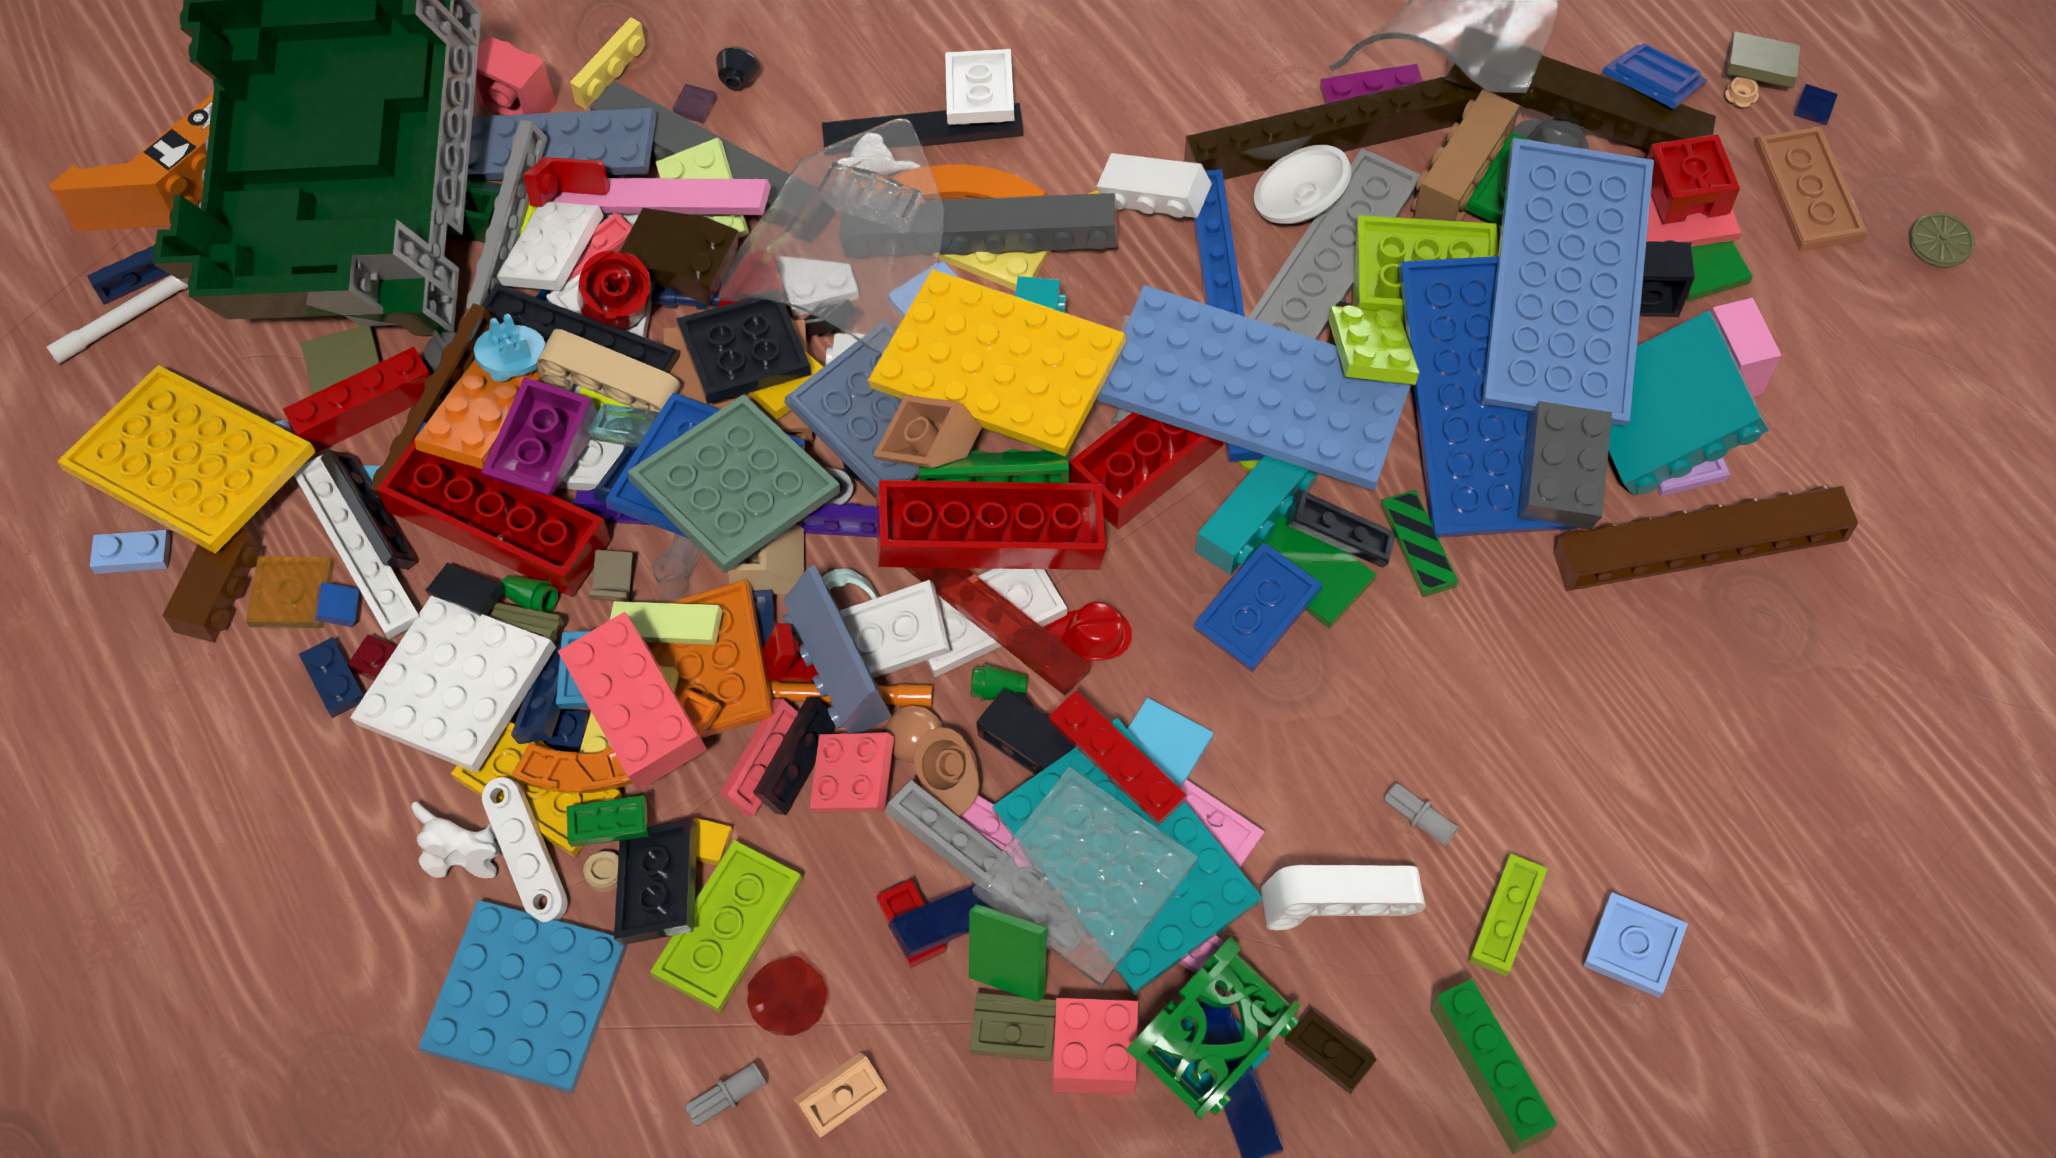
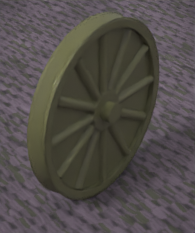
[1910,213,1975,267]

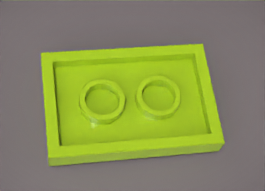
[1328,305,1419,385]

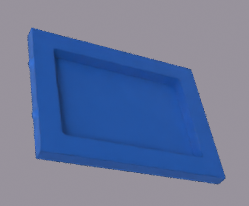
[1602,44,1708,109]

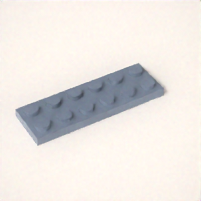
[467,108,657,181]

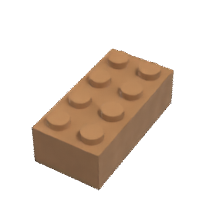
[1411,89,1520,221]

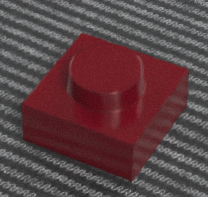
[348,634,397,681]

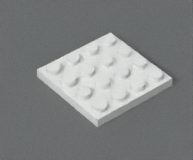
[350,596,556,773]

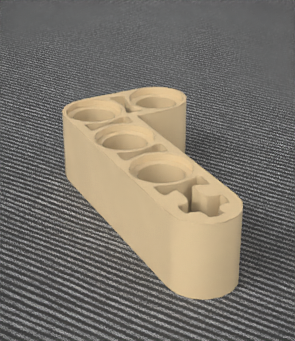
[537,329,681,417]

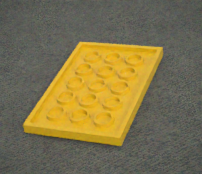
[868,269,1127,456]
[57,365,315,554]

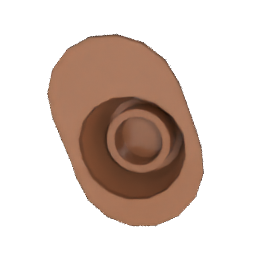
[914,727,980,816]

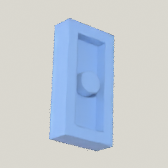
[90,530,171,574]

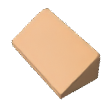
[793,1053,887,1138]

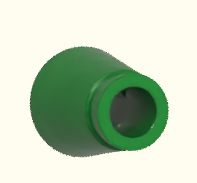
[501,575,558,613]
[970,664,1027,701]

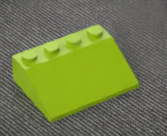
[1352,215,1498,324]

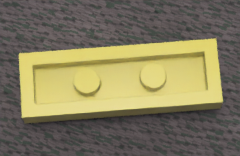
[570,17,646,109]

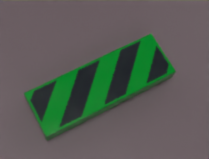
[1381,490,1458,597]

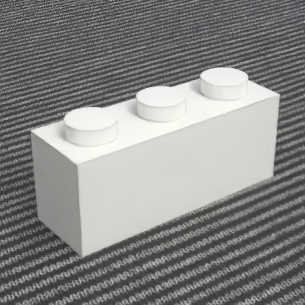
[1096,153,1212,218]

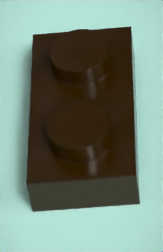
[1285,1009,1377,1095]

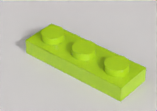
[1469,853,1548,977]

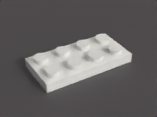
[926,569,1067,677]

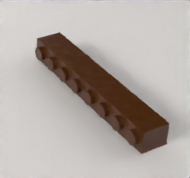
[1553,485,1858,591]

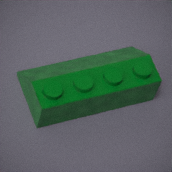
[919,449,1069,483]

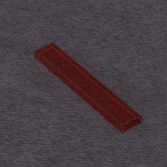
[904,568,1091,696]

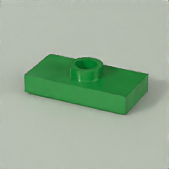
[566,795,649,847]

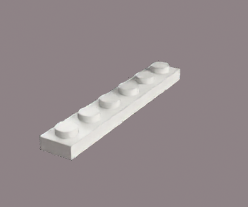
[294,455,420,640]

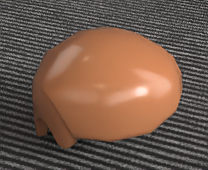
[884,705,944,763]

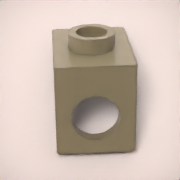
[589,550,633,602]

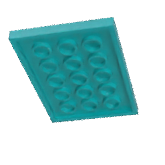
[992,718,1262,995]

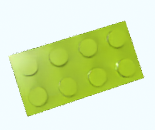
[650,840,802,1013]

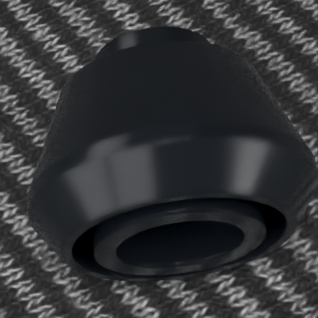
[716,46,760,90]

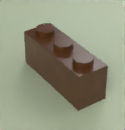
[162,529,260,643]

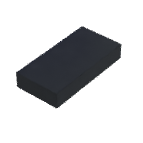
[425,562,505,617]

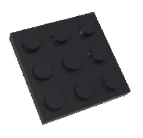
[676,290,811,404]

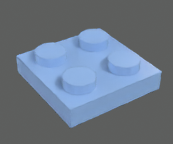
[1583,892,1688,998]

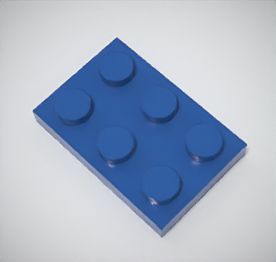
[1193,541,1323,673]

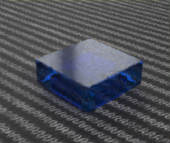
[1794,84,1838,125]

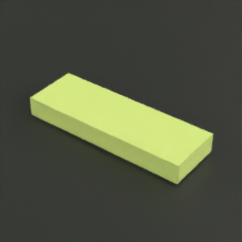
[610,601,723,645]

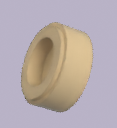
[583,851,618,892]

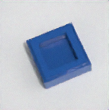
[315,582,359,627]

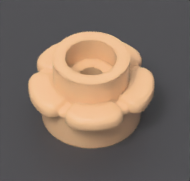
[1725,77,1759,108]

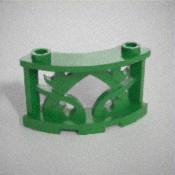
[1126,937,1301,1120]

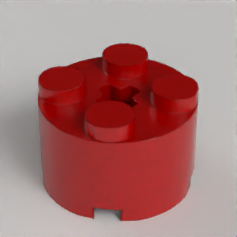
[577,250,650,330]

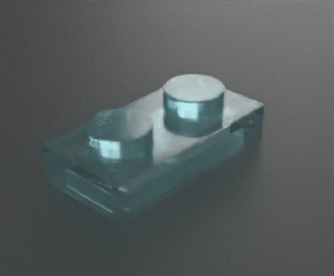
[588,403,660,447]

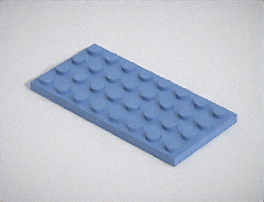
[1482,138,1654,426]
[1097,285,1411,491]

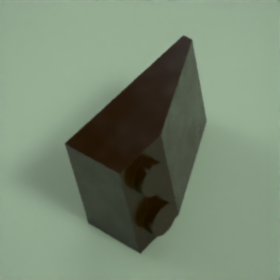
[619,208,738,306]

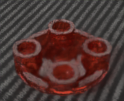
[747,956,827,1036]

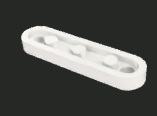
[482,777,568,922]

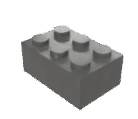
[1518,401,1612,530]

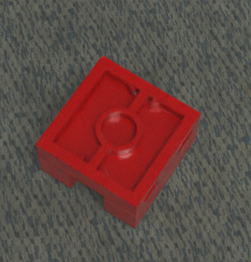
[1647,134,1740,224]

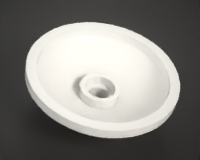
[1254,145,1351,224]

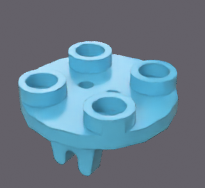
[473,314,546,382]

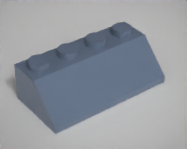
[783,565,892,734]

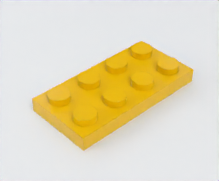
[451,721,622,858]

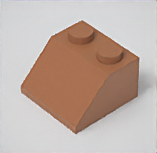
[873,395,982,468]

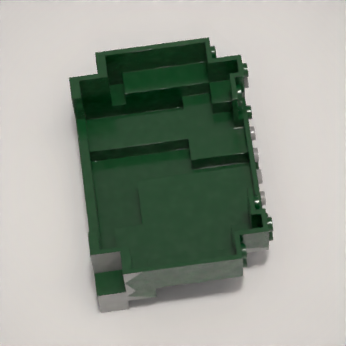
[153,0,482,336]

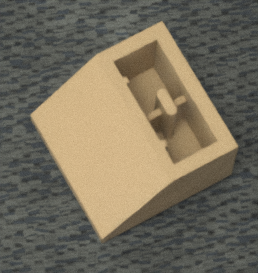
[728,524,804,594]

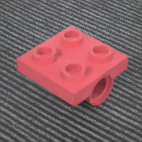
[809,732,894,813]

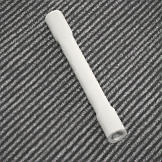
[46,275,188,364]

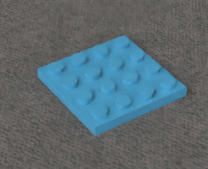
[418,900,628,1094]

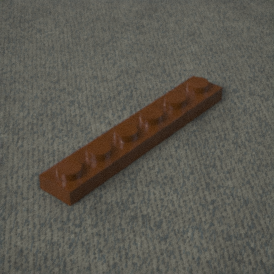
[370,303,493,498]

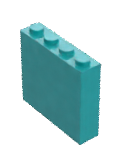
[1609,310,1770,496]

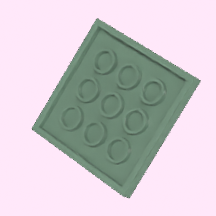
[628,394,840,573]

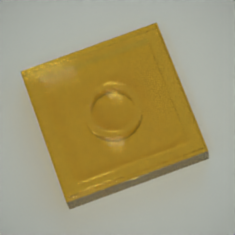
[246,556,334,628]

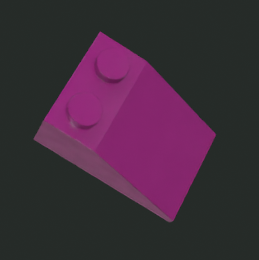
[481,377,599,497]

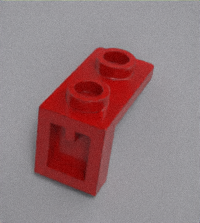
[523,157,609,207]
[763,623,818,682]

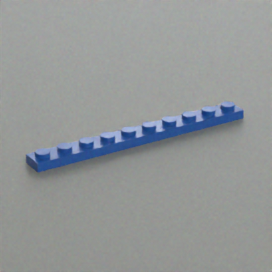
[1193,169,1265,462]

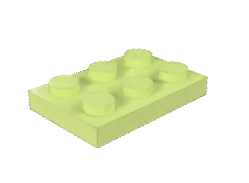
[656,138,749,238]

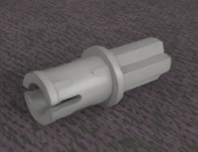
[1384,784,1459,847]
[685,1063,766,1126]

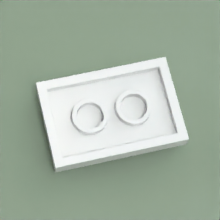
[945,49,1015,125]
[497,202,604,291]
[840,580,950,678]

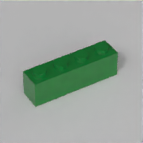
[1430,979,1557,1155]

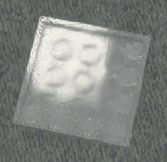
[972,767,1198,987]

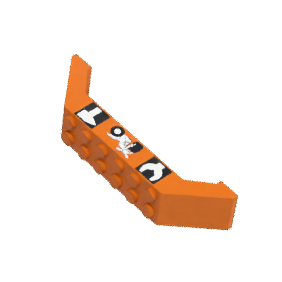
[48,93,213,231]

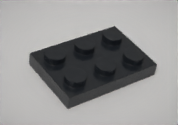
[614,818,698,945]

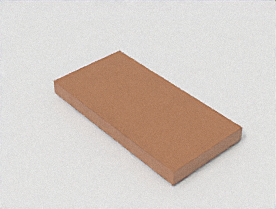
[1754,126,1868,251]

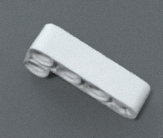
[1260,865,1426,931]

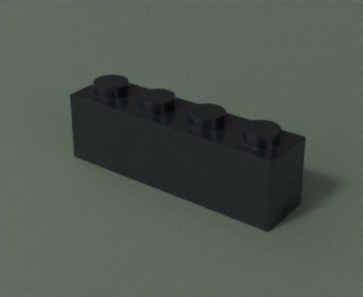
[976,688,1075,776]

